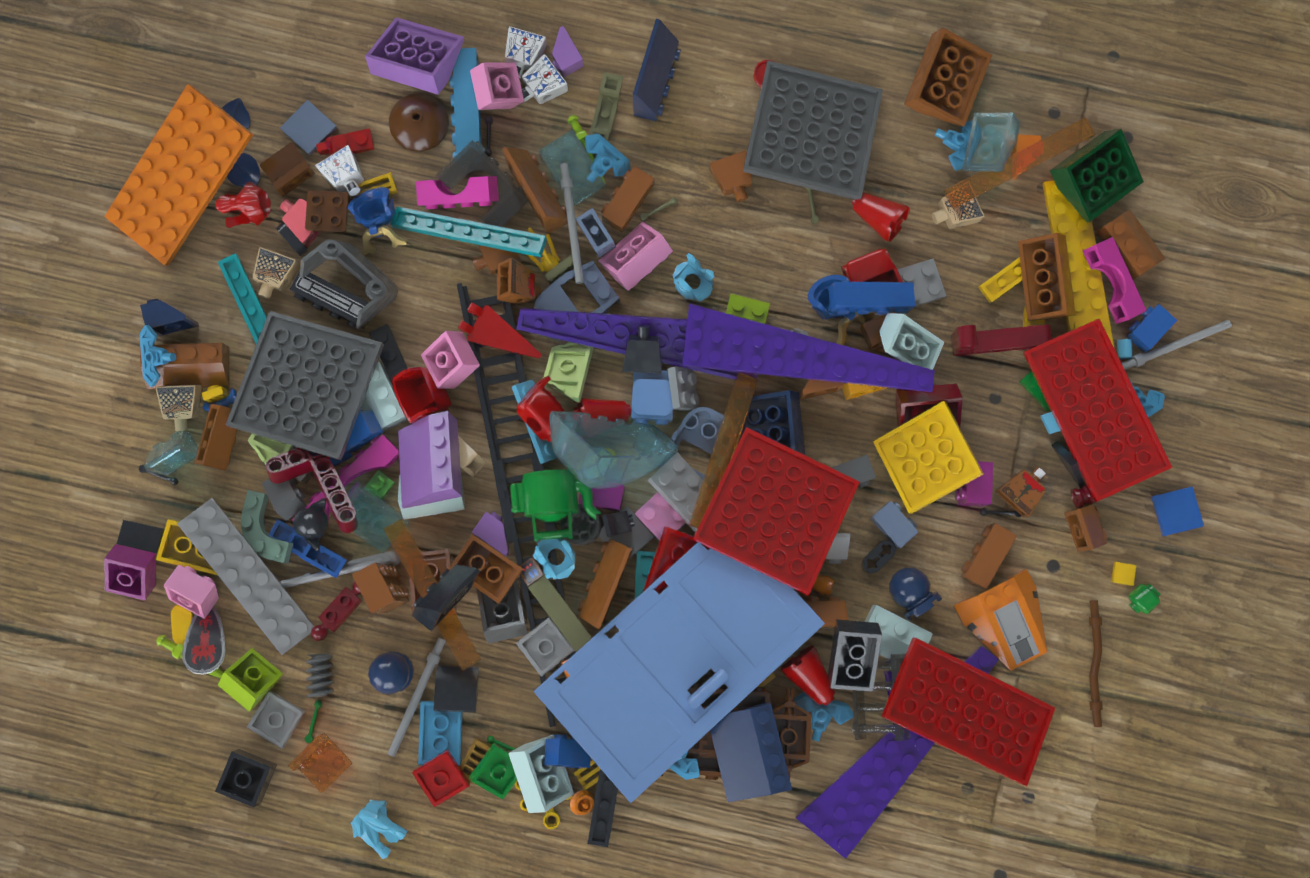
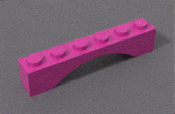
[292,435,400,523]

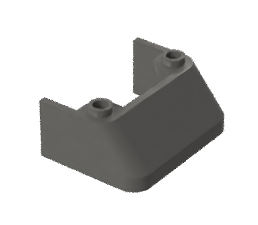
[299,240,398,330]

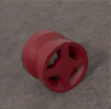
[1070,484,1095,508]

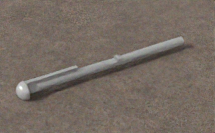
[279,551,401,588]

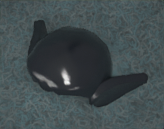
[293,498,328,551]

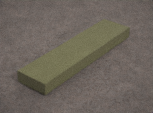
[528,575,592,652]

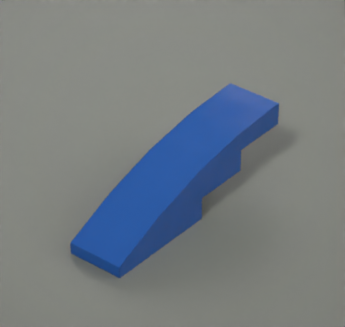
[269,519,347,578]

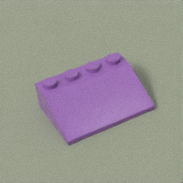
[365,17,464,95]
[398,411,462,509]

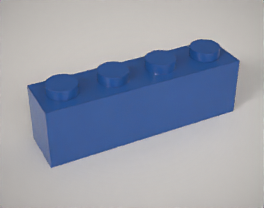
[828,282,915,315]

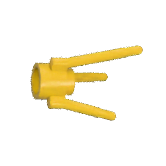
[525,227,561,273]

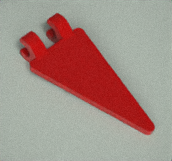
[458,302,541,359]

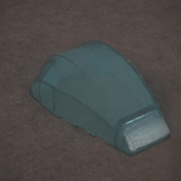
[549,411,680,489]

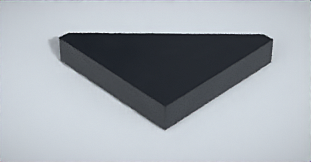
[1051,441,1086,488]

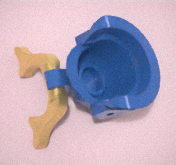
[348,187,407,256]
[808,275,875,345]

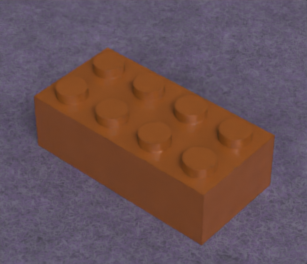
[352,562,410,613]

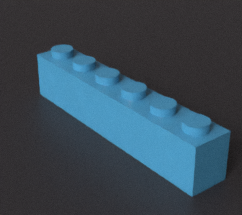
[450,48,483,171]

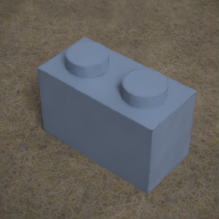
[575,208,616,257]
[870,501,918,549]

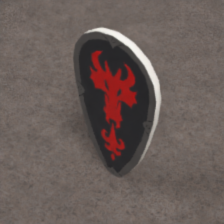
[182,606,226,675]

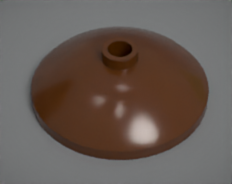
[389,93,449,152]

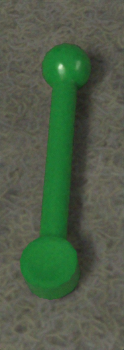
[304,700,322,743]
[487,736,516,751]

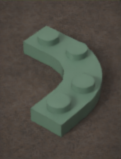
[241,490,293,564]

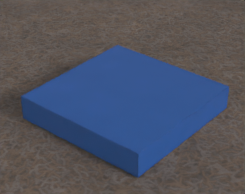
[1151,486,1204,536]

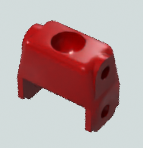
[841,248,903,282]
[392,367,451,423]
[517,376,580,442]

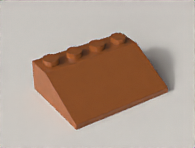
[904,28,992,127]
[502,147,568,234]
[577,539,633,629]

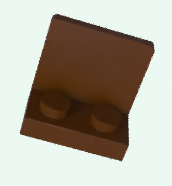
[260,142,315,197]
[305,190,353,232]

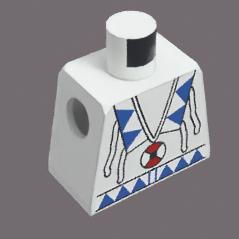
[505,26,547,78]
[522,54,568,104]
[315,145,364,196]

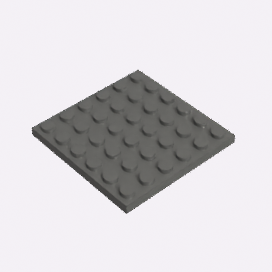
[743,61,883,200]
[226,311,384,460]

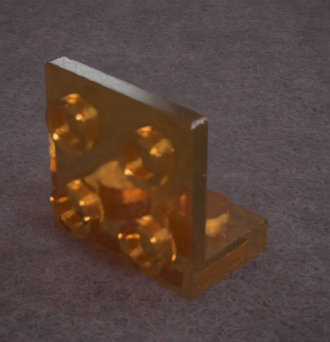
[288,733,352,793]

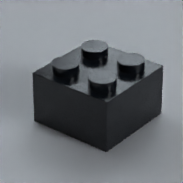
[215,749,277,807]

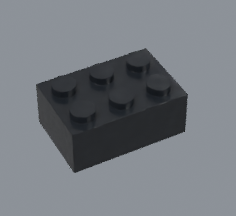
[828,619,882,692]

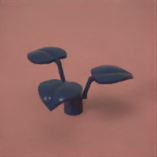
[221,98,260,187]

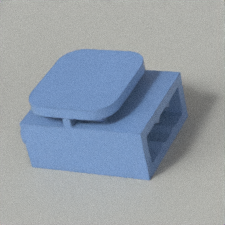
[631,370,673,425]

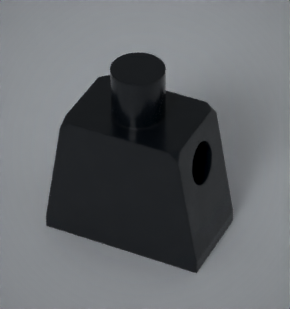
[622,325,662,374]

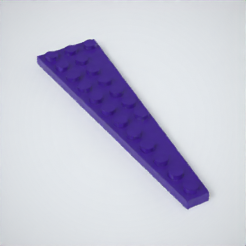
[683,303,935,392]
[517,308,757,384]
[796,646,999,859]

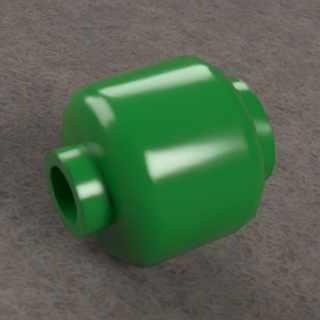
[1128,583,1161,614]

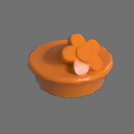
[570,790,594,815]

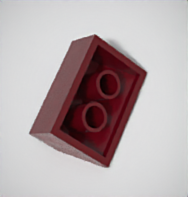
[895,383,963,428]

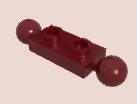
[311,581,362,641]

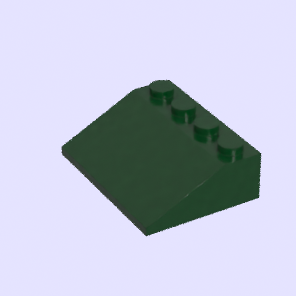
[1050,128,1144,222]

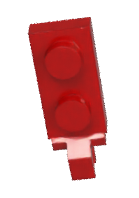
[316,128,375,156]

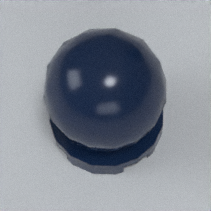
[889,568,942,621]
[368,651,414,694]

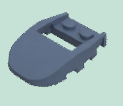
[534,261,620,341]
[662,407,735,486]

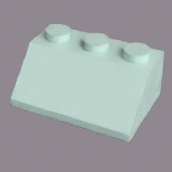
[879,313,944,370]
[360,362,408,432]
[398,475,465,519]
[864,605,933,665]
[508,735,574,813]

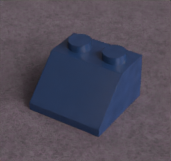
[140,299,199,336]

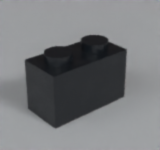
[116,520,165,553]

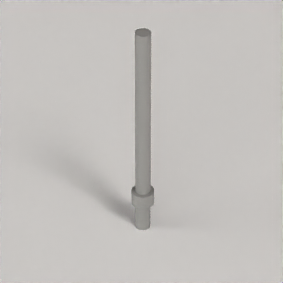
[560,163,584,284]
[1122,320,1232,370]
[387,637,446,757]

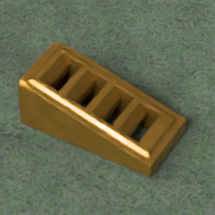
[460,737,492,785]

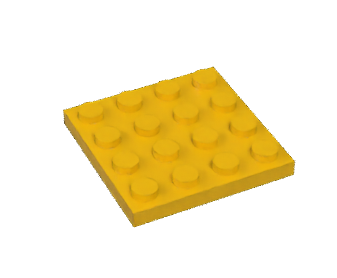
[873,401,984,514]

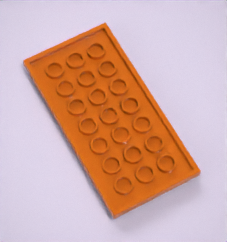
[104,84,254,266]

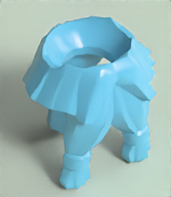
[673,253,715,302]
[533,538,576,579]
[351,800,407,859]

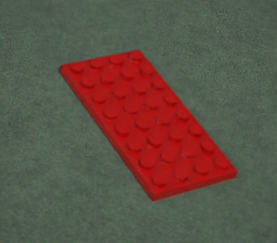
[1023,318,1173,502]
[881,638,1055,786]

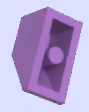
[551,26,584,78]
[472,512,510,556]

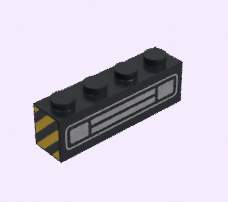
[290,271,369,330]

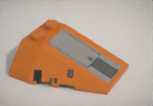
[953,569,1047,671]

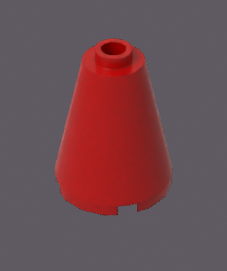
[852,192,910,242]
[573,398,632,439]
[781,645,835,706]

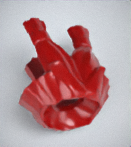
[215,182,271,228]

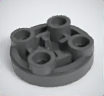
[560,504,602,546]

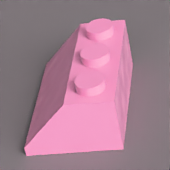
[598,221,673,291]

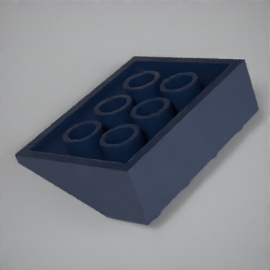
[633,18,681,121]
[734,390,805,455]
[710,702,792,802]

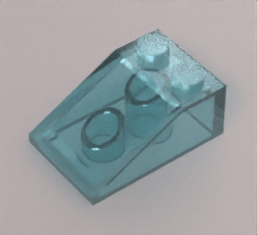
[962,113,1021,172]
[538,130,606,205]
[144,431,198,476]
[332,480,409,553]

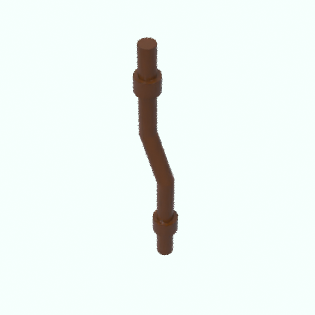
[1089,600,1103,727]

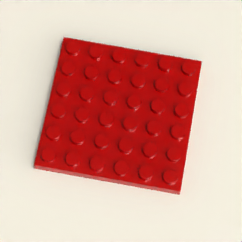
[692,427,860,595]

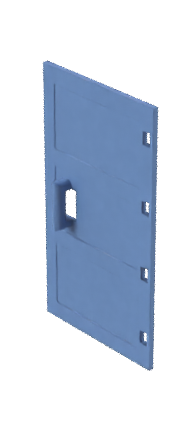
[533,542,825,803]

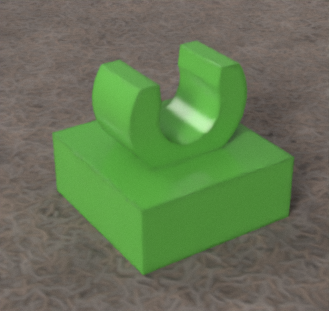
[365,470,395,499]

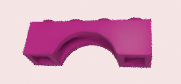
[416,176,499,209]
[1083,237,1147,324]

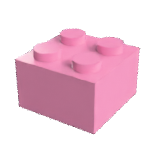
[470,63,524,110]
[421,331,480,389]
[635,492,686,541]
[164,565,219,619]

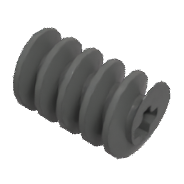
[306,654,334,697]

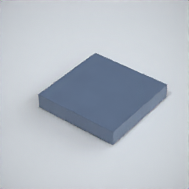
[280,100,337,156]

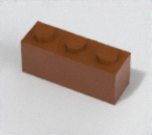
[601,166,655,233]
[194,404,237,471]
[960,523,1017,589]

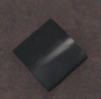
[433,666,479,713]

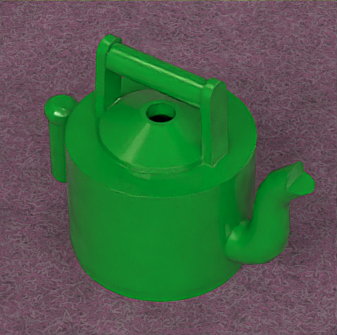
[510,470,601,542]

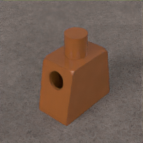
[709,150,752,202]
[472,245,522,275]

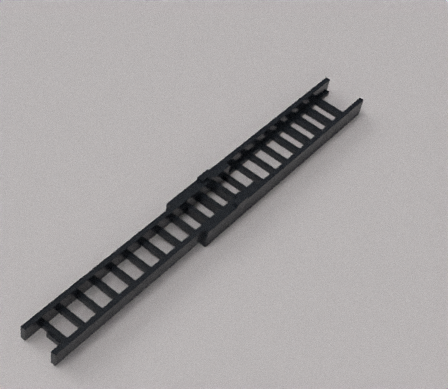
[457,283,576,727]

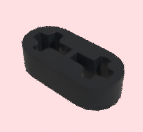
[276,222,308,257]
[861,540,896,573]

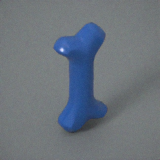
[203,389,237,412]

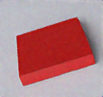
[412,749,470,807]

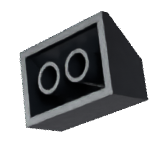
[412,565,480,632]

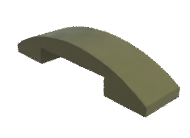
[589,72,623,142]

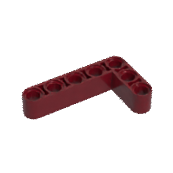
[951,324,1052,356]
[265,448,358,533]

